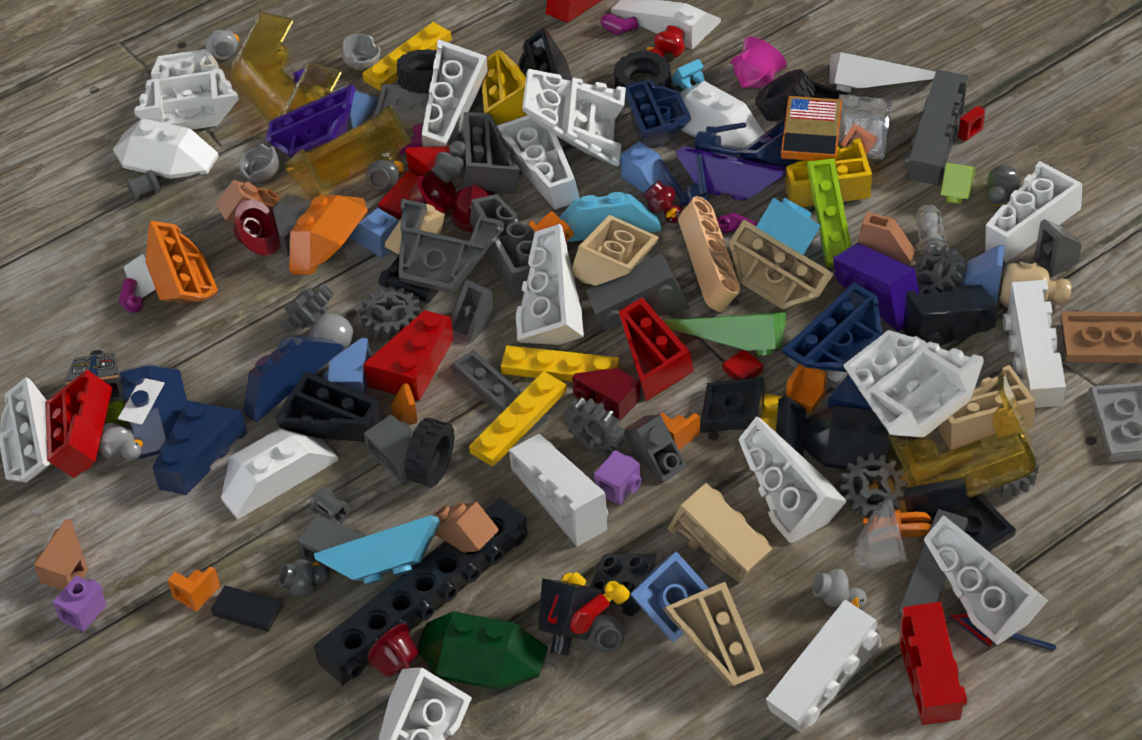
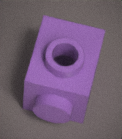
[594,450,642,505]
[53,575,107,632]

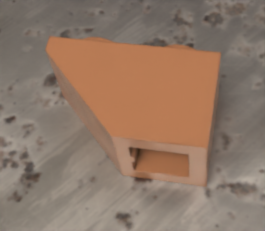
[216,180,279,223]
[858,212,915,266]
[433,501,499,553]
[34,519,88,590]

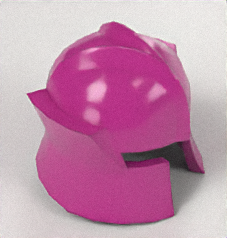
[730,36,787,89]

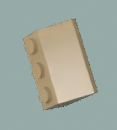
[572,215,659,286]

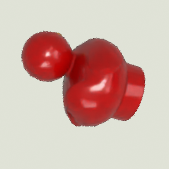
[646,25,685,58]

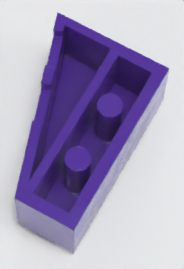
[833,243,919,332]

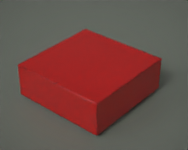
[958,105,985,142]
[722,350,764,380]

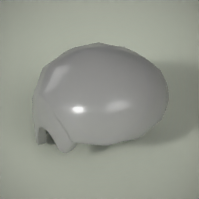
[342,33,380,71]
[239,144,279,183]
[309,313,353,352]

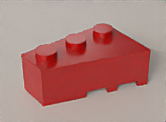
[363,310,454,401]

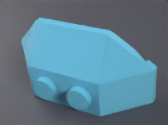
[559,192,661,242]
[314,515,441,585]

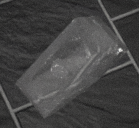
[854,499,907,571]

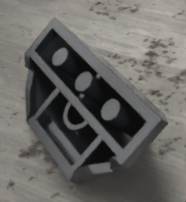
[518,28,572,81]
[804,405,922,471]

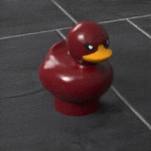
[643,180,682,224]

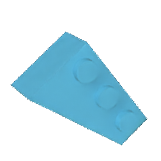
[756,197,821,255]

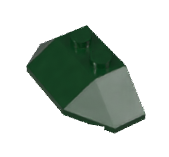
[417,611,548,690]

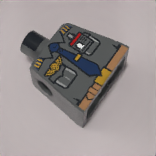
[64,350,125,403]

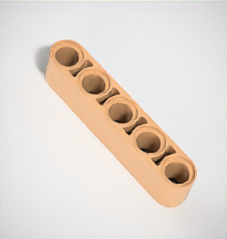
[678,196,740,312]

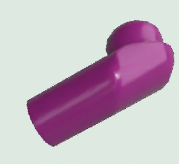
[600,14,639,35]
[396,123,423,155]
[717,213,758,233]
[119,278,143,313]

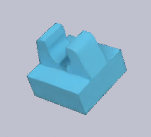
[671,59,705,90]

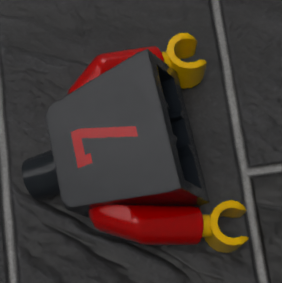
[538,572,630,656]

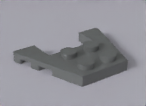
[399,199,505,294]

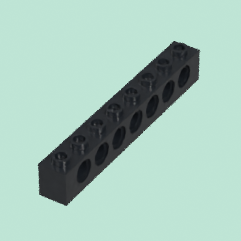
[314,497,528,686]

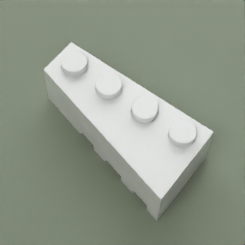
[422,39,487,147]
[497,115,580,210]
[985,161,1082,263]
[1002,280,1066,408]
[509,434,609,547]
[766,600,882,733]

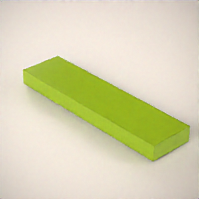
[806,158,852,268]

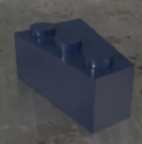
[152,400,247,495]

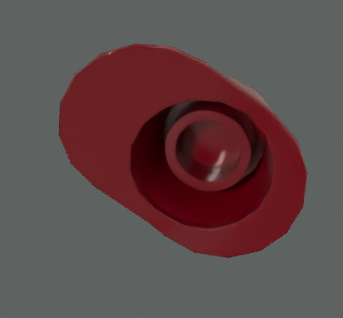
[409,170,456,213]
[451,185,495,232]
[233,199,280,256]
[367,623,418,678]

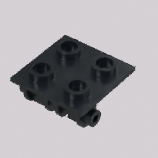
[590,553,657,616]

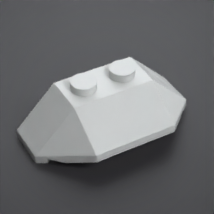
[680,81,764,150]
[113,118,219,179]
[0,377,53,483]
[221,428,339,520]

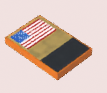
[781,96,842,162]

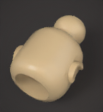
[999,262,1071,308]

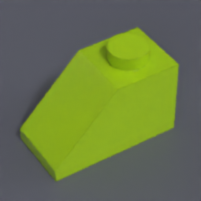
[941,162,976,204]

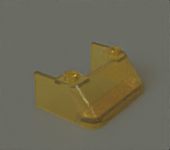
[230,11,342,122]
[284,105,411,198]
[888,374,1036,498]

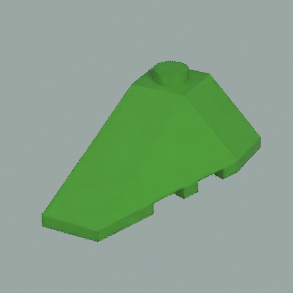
[663,312,786,355]

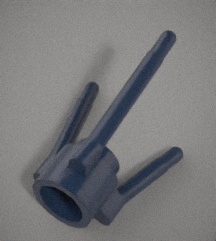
[695,122,748,160]
[657,154,708,205]

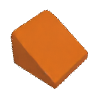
[390,383,418,425]

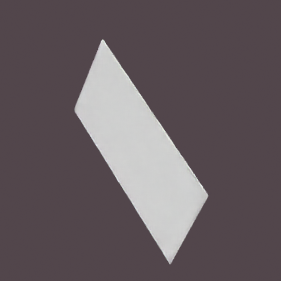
[124,254,155,298]
[118,379,165,424]

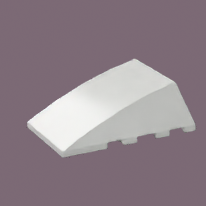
[134,49,239,130]
[522,69,626,167]
[843,330,984,437]

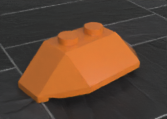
[289,195,368,275]
[145,221,218,303]

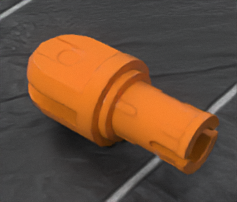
[863,510,932,541]

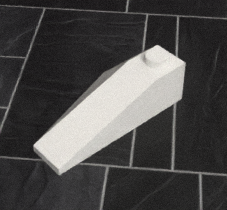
[611,0,721,49]
[829,52,936,93]
[516,224,584,345]
[738,417,847,543]
[923,515,1048,645]
[378,668,472,740]

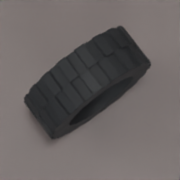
[397,49,437,94]
[614,51,671,100]
[755,69,815,122]
[404,417,455,487]

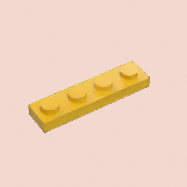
[362,22,452,92]
[501,345,619,382]
[469,371,567,467]

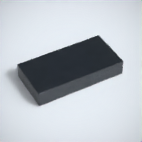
[776,395,806,457]
[903,478,970,516]
[211,585,282,632]

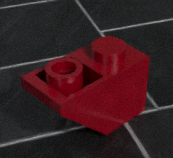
[572,368,641,421]

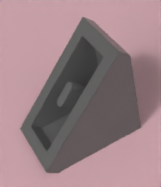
[451,279,494,343]

